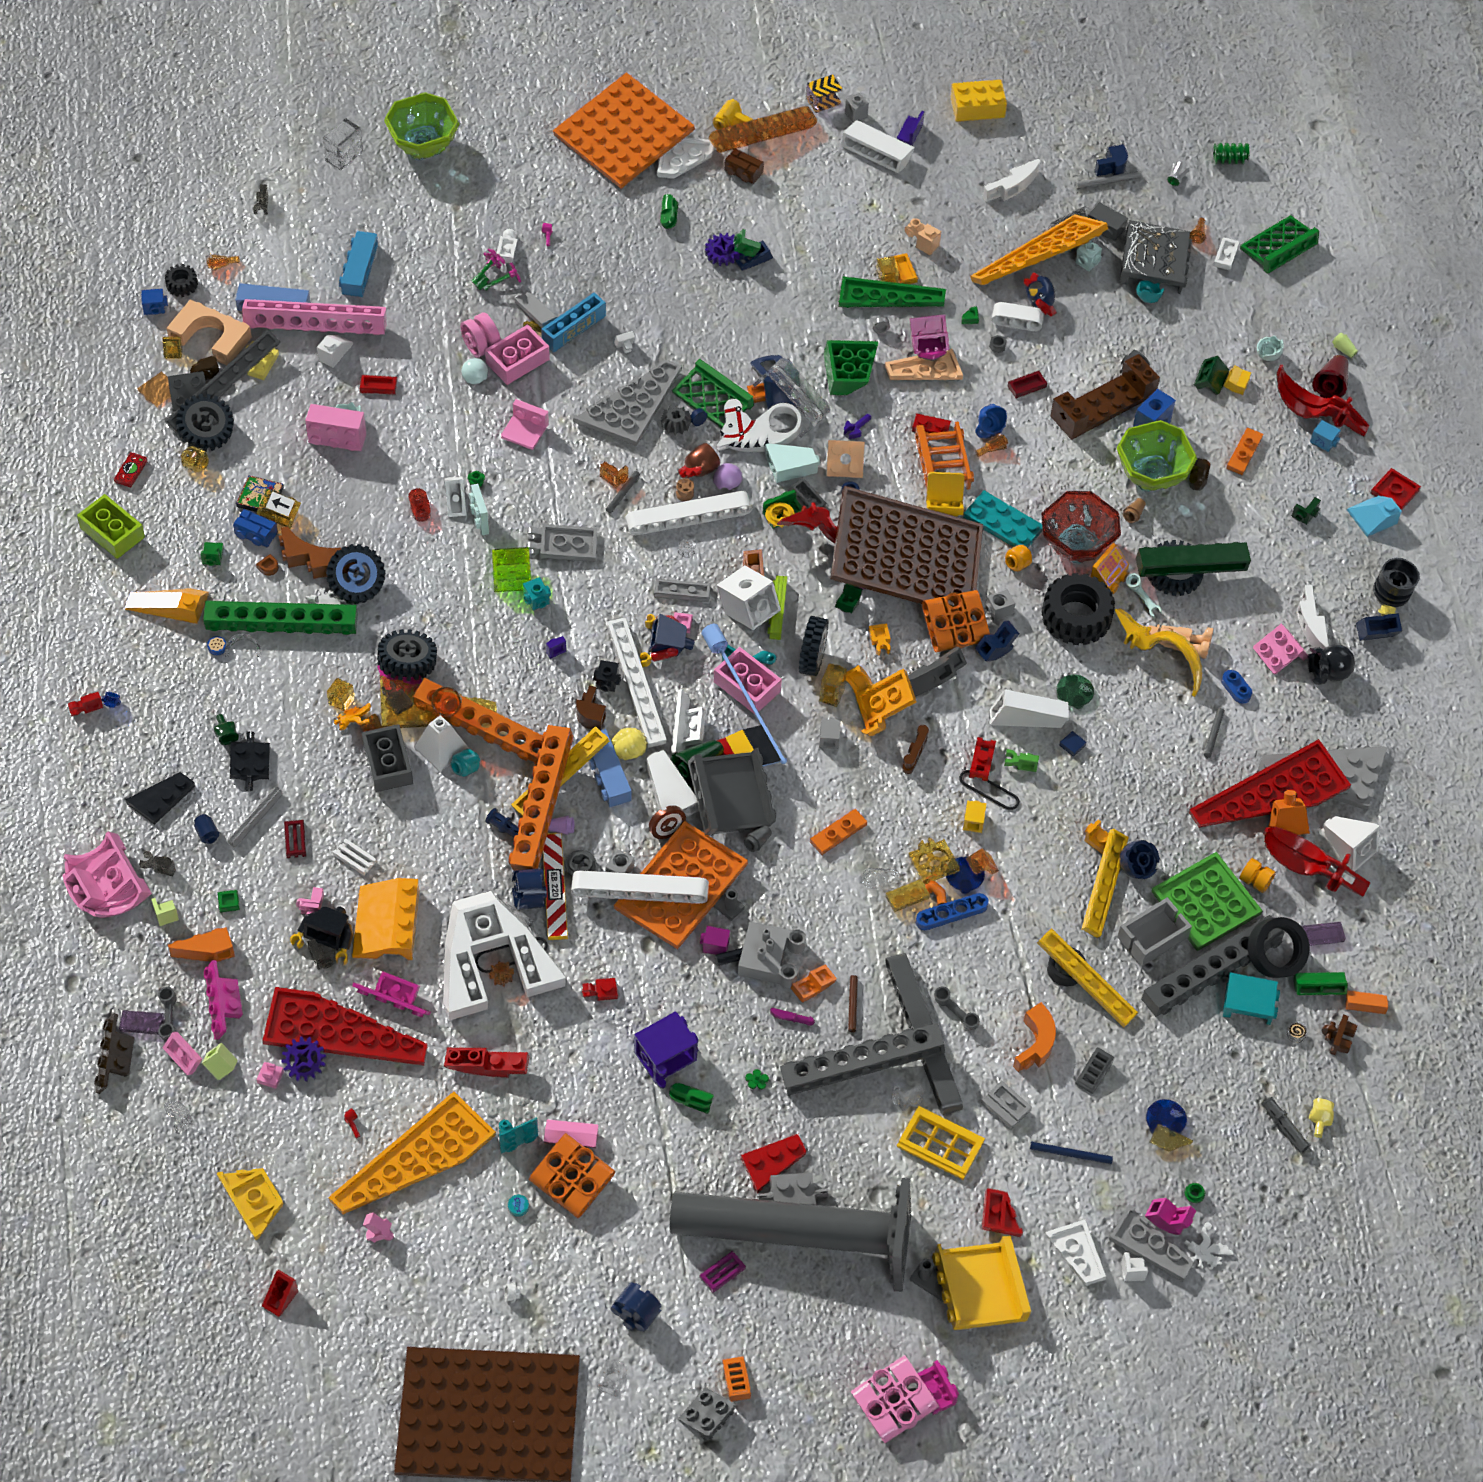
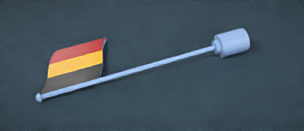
[701,624,787,766]

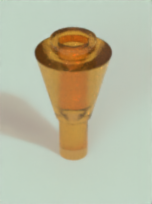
[1189,218,1206,244]
[206,254,240,272]
[975,433,1008,457]

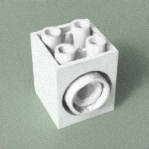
[717,566,781,630]

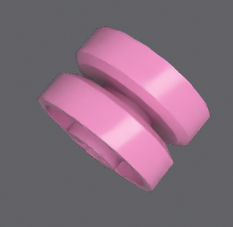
[460,312,501,358]

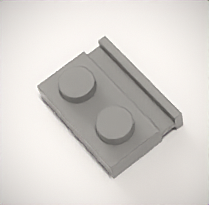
[981,1080,1032,1129]

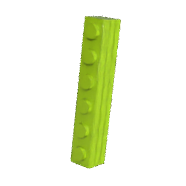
[767,575,787,640]

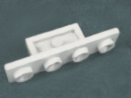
[671,689,706,755]

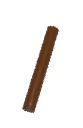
[848,975,858,1033]

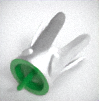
[1167,162,1189,186]

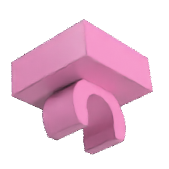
[256,1062,284,1089]

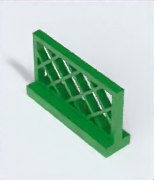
[1240,215,1319,274]
[672,358,754,428]

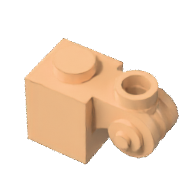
[904,218,941,255]

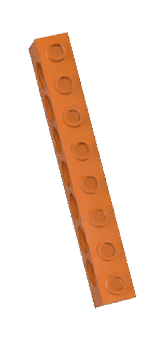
[413,678,558,766]
[508,725,574,871]

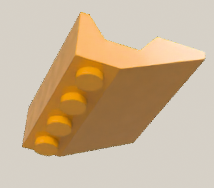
[352,878,420,960]

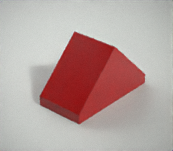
[262,1269,299,1317]

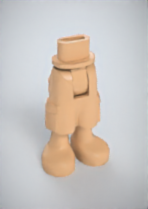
[1148,624,1214,659]

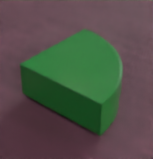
[961,306,979,324]

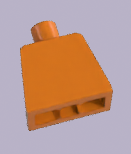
[1268,790,1310,835]

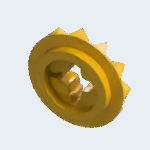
[765,502,795,529]

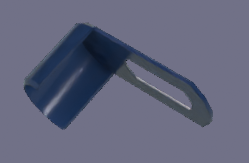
[750,355,802,410]

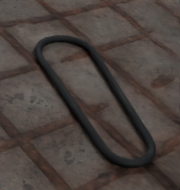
[475,937,548,973]

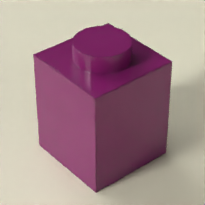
[700,926,730,955]

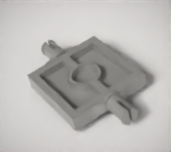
[757,1172,829,1205]

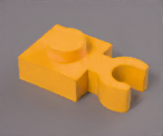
[868,623,891,656]

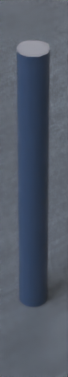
[1030,1141,1113,1164]

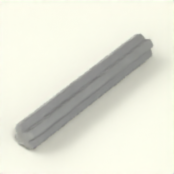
[228,787,283,847]

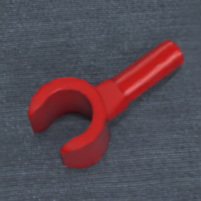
[344,1108,360,1139]

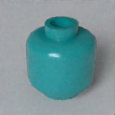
[451,749,480,777]

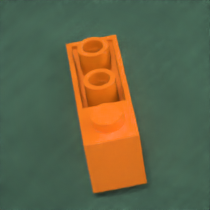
[168,927,235,962]

